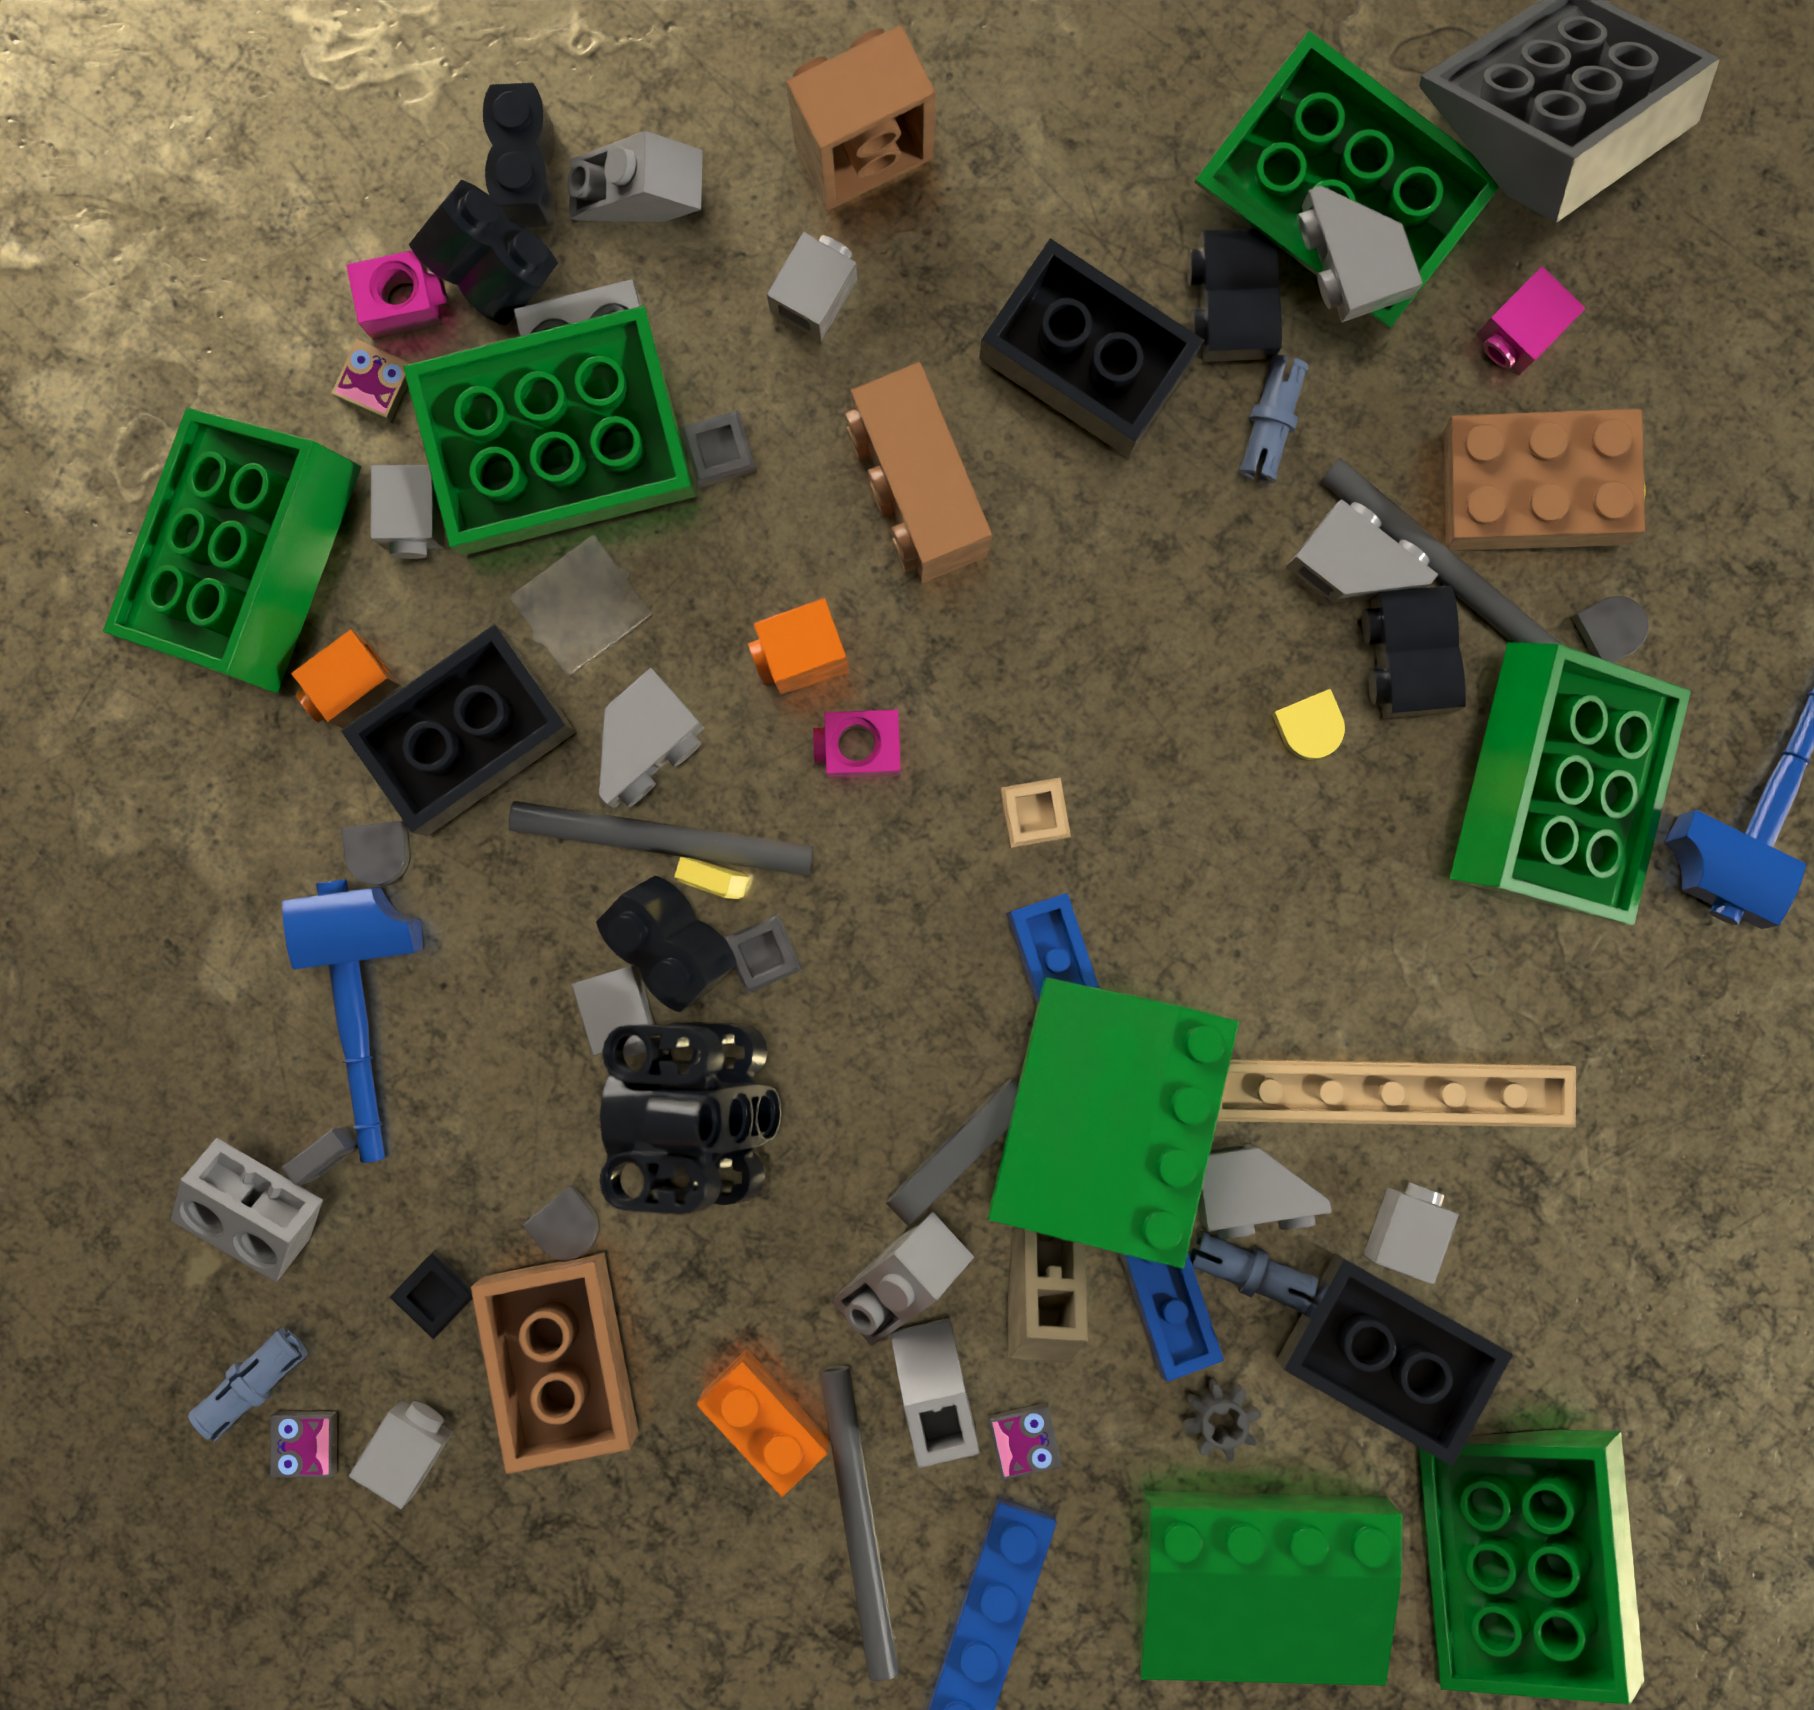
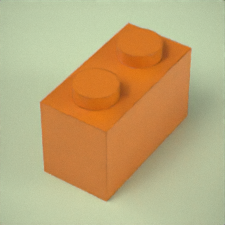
[748,598,849,696]
[696,1349,830,1497]

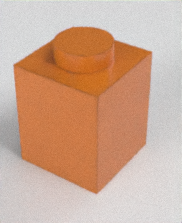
[291,629,400,728]

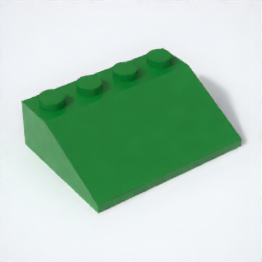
[1194,31,1499,330]
[403,305,696,555]
[102,407,362,694]
[1450,642,1691,926]
[987,977,1239,1269]
[1419,1429,1644,1705]
[1139,1490,1403,1686]

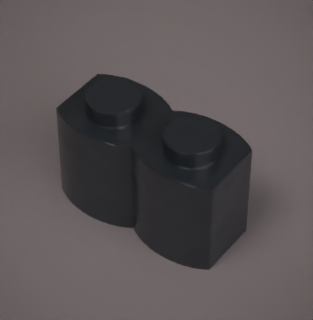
[483,82,557,228]
[409,180,558,326]
[1187,228,1282,362]
[1362,586,1466,719]
[596,876,737,1013]

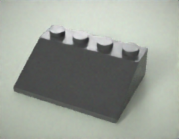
[1419,0,1720,223]

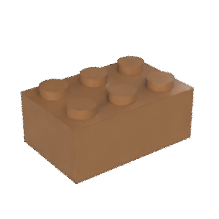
[786,25,936,211]
[844,362,992,584]
[1443,408,1645,550]
[471,1253,639,1474]

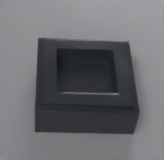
[390,1250,473,1339]

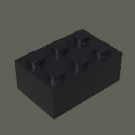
[979,238,1204,458]
[341,624,576,836]
[1277,1253,1513,1466]

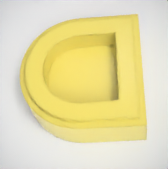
[1272,689,1345,760]
[674,857,750,899]

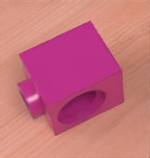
[346,250,447,340]
[1476,266,1586,375]
[813,710,901,778]

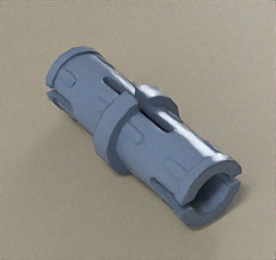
[1238,355,1309,483]
[1190,1231,1318,1314]
[188,1327,307,1442]

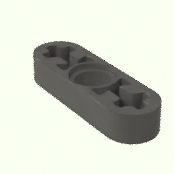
[886,1078,1019,1225]

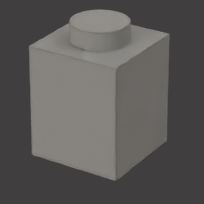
[767,232,857,341]
[371,465,445,559]
[572,966,656,1058]
[1363,1182,1459,1285]
[349,1400,453,1509]

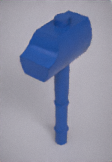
[1664,687,1814,929]
[282,879,423,1163]

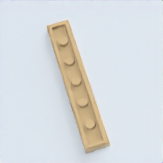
[1217,1059,1576,1128]

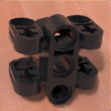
[599,1022,781,1215]

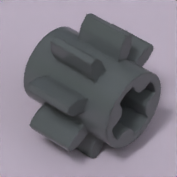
[1182,1379,1262,1461]

